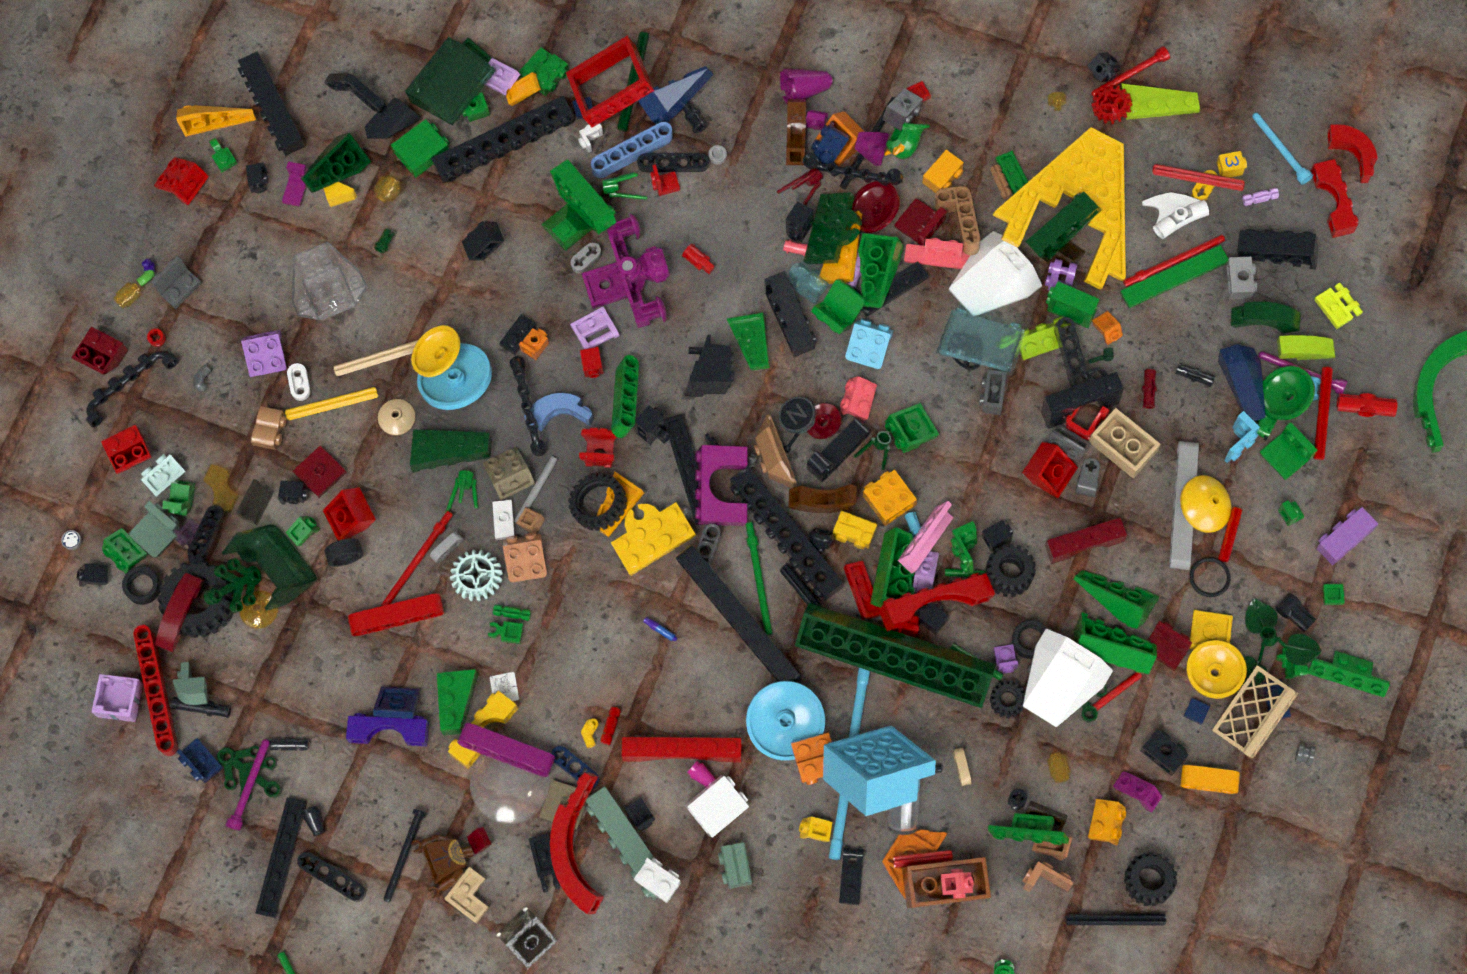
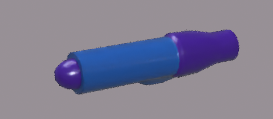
[643,617,677,641]

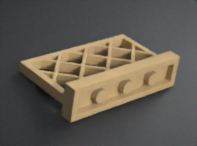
[1212,665,1299,758]

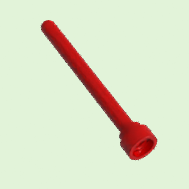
[1091,46,1170,97]

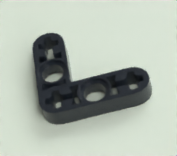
[324,73,386,112]

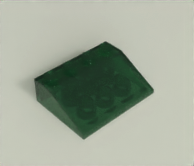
[405,37,496,126]

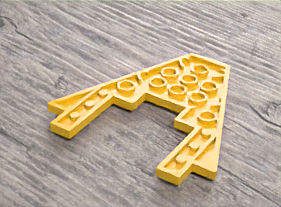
[993,127,1126,290]

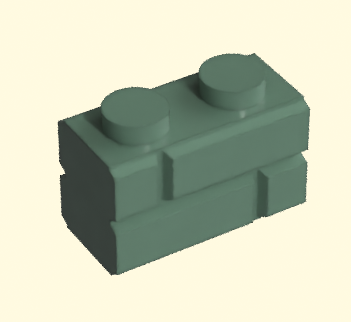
[718,842,752,889]

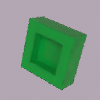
[1322,584,1345,605]

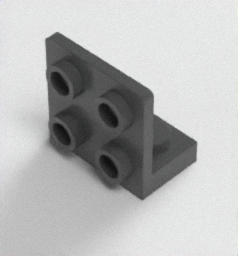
[152,256,202,309]

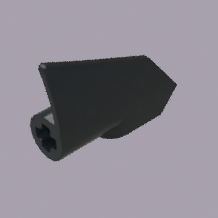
[364,97,420,139]

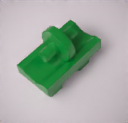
[1276,643,1308,679]

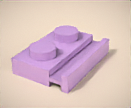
[477,58,520,95]

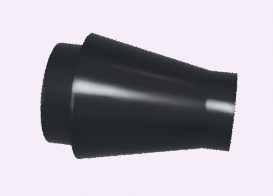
[302,806,325,837]

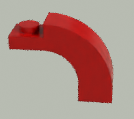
[1327,124,1378,183]

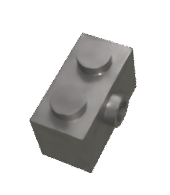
[882,88,923,131]

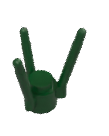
[854,431,891,470]

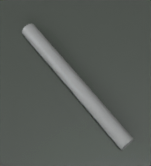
[514,456,557,523]

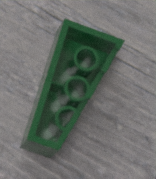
[1025,191,1102,262]
[410,429,492,473]

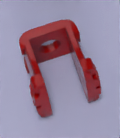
[1066,405,1110,440]
[579,428,616,468]

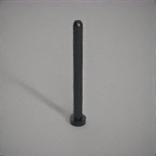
[383,809,427,903]

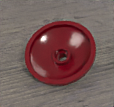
[851,181,900,233]

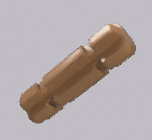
[990,164,1012,199]

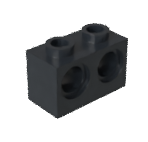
[786,201,813,242]

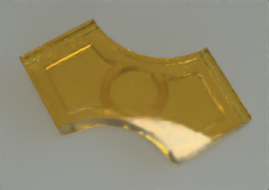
[203,464,239,513]

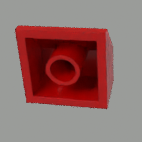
[1022,442,1078,498]
[323,487,376,541]

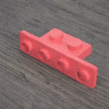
[904,238,970,269]

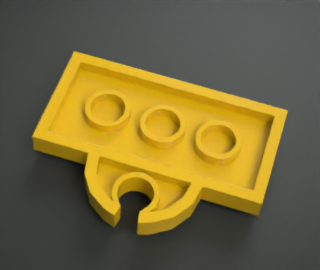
[611,502,697,576]

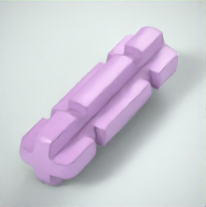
[1242,188,1279,206]

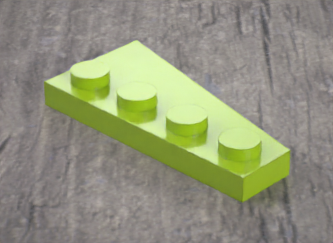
[1121,84,1200,120]

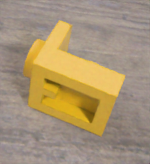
[799,817,832,842]

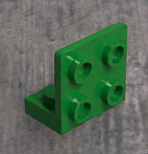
[1260,422,1317,480]
[950,521,977,576]

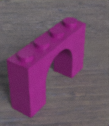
[695,445,747,526]

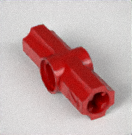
[1336,393,1398,417]

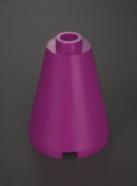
[780,68,833,104]

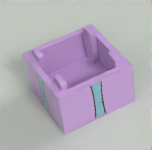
[92,674,143,722]

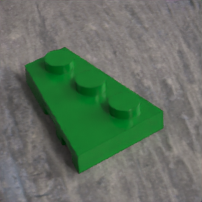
[727,313,770,371]

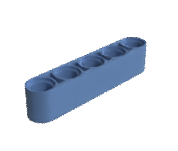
[591,122,673,178]

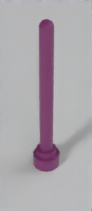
[1259,351,1348,394]
[225,739,270,831]

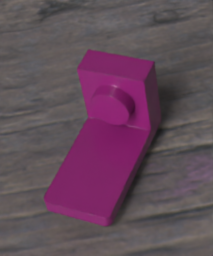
[282,161,308,207]
[1113,771,1163,813]

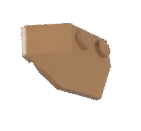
[753,414,797,488]

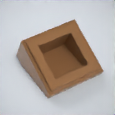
[516,507,545,533]

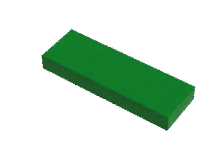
[995,151,1028,195]

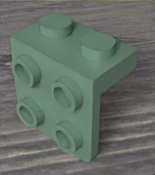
[129,501,182,558]

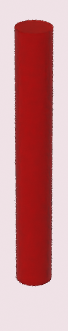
[1092,672,1142,711]

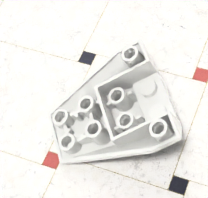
[949,231,1042,317]
[1023,629,1113,727]

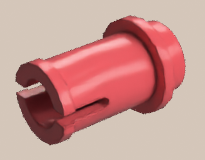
[783,239,808,256]

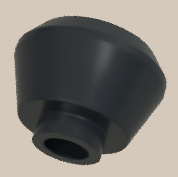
[809,528,835,552]

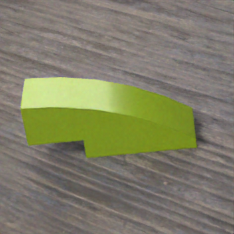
[1277,335,1335,360]

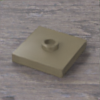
[539,780,590,830]

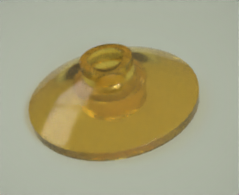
[239,591,278,629]

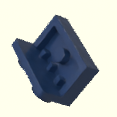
[811,121,849,164]
[177,738,223,783]

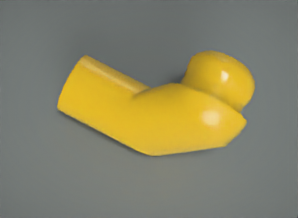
[581,718,598,748]

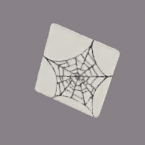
[490,672,519,701]

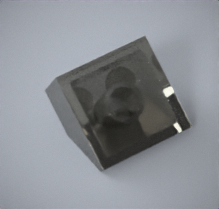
[496,906,557,969]

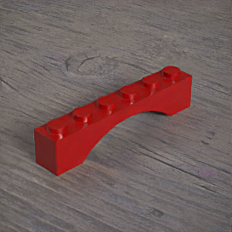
[878,573,995,631]
[622,737,742,762]

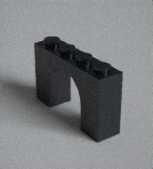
[1041,372,1124,429]

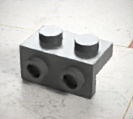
[1047,425,1091,462]

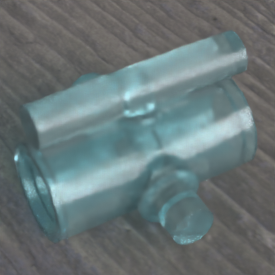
[788,261,828,304]

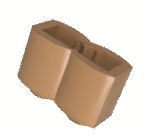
[251,406,287,450]

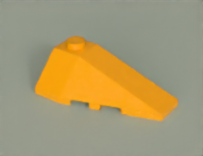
[176,105,256,137]

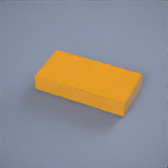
[506,72,541,106]

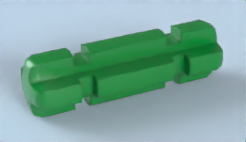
[493,604,531,621]

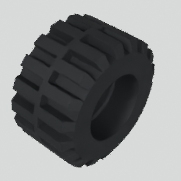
[985,544,1036,597]
[1124,852,1177,906]

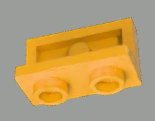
[1088,799,1126,845]

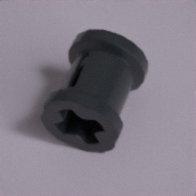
[1008,789,1027,810]

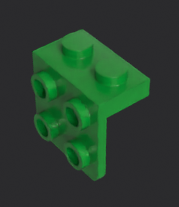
[811,279,866,334]

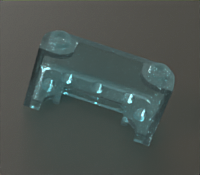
[936,308,1025,374]

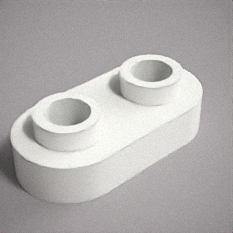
[287,363,311,401]

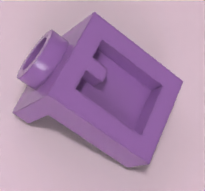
[993,644,1018,673]

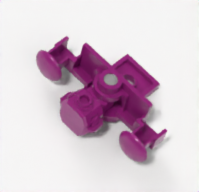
[582,213,670,328]

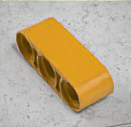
[1180,765,1240,794]

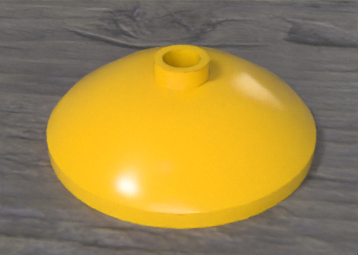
[411,325,460,377]
[1180,475,1231,533]
[1186,640,1247,699]

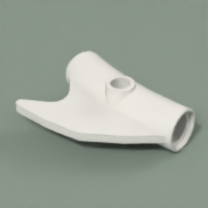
[1142,192,1209,239]

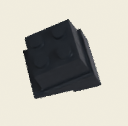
[685,334,734,397]

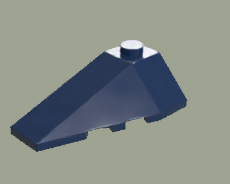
[638,66,714,124]
[1218,344,1266,421]

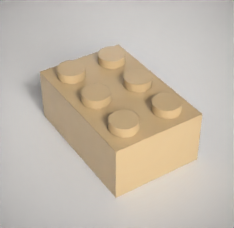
[1089,408,1161,479]

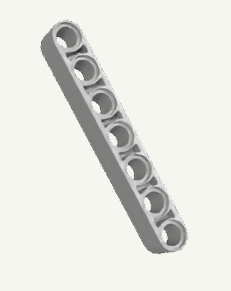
[1169,441,1199,570]

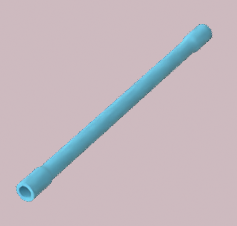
[829,668,870,860]

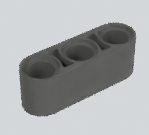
[696,524,721,567]

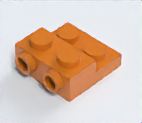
[791,732,832,785]

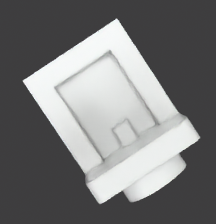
[578,123,603,153]

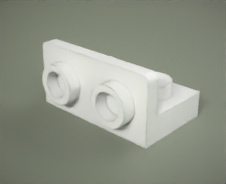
[634,858,681,903]

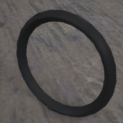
[1190,558,1231,597]

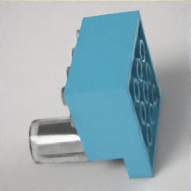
[823,725,936,835]

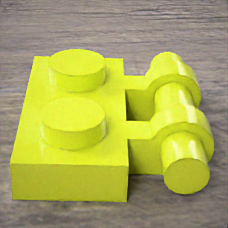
[1314,283,1363,329]

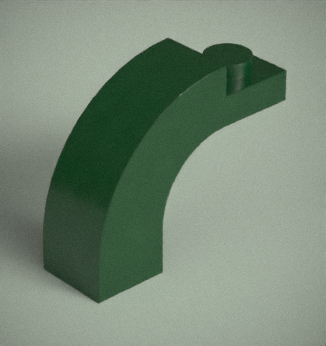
[1230,302,1301,333]

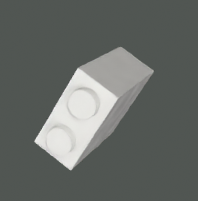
[684,775,749,838]

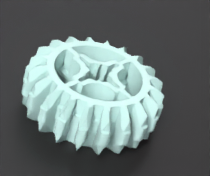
[450,550,503,602]

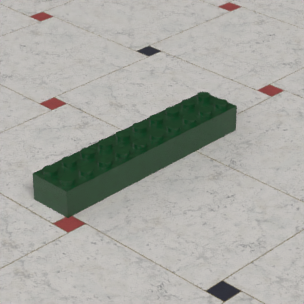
[795,603,996,708]

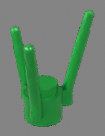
[602,172,647,200]
[445,470,478,513]

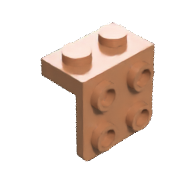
[503,532,547,582]
[1022,862,1073,892]

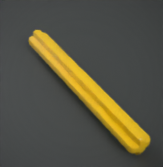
[285,387,378,420]

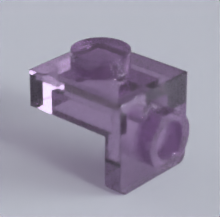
[173,518,199,547]

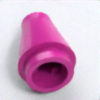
[687,761,716,787]

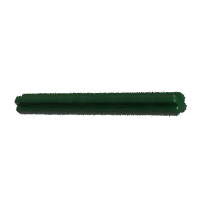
[617,32,649,132]

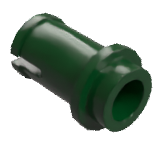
[374,229,395,253]

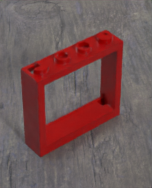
[566,35,654,128]

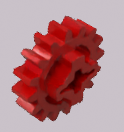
[1092,85,1133,124]

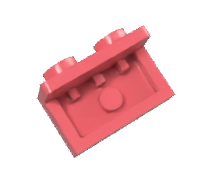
[840,376,877,420]

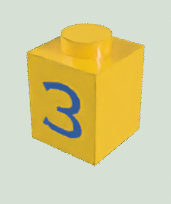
[1216,151,1247,178]

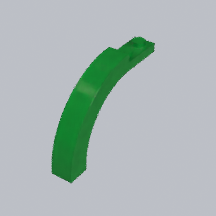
[1413,331,1467,453]

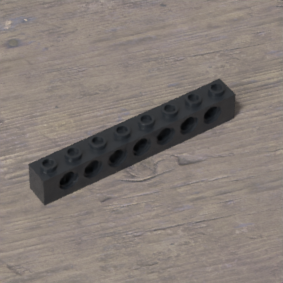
[431,95,575,183]
[729,466,843,601]

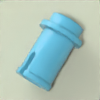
[905,512,921,538]

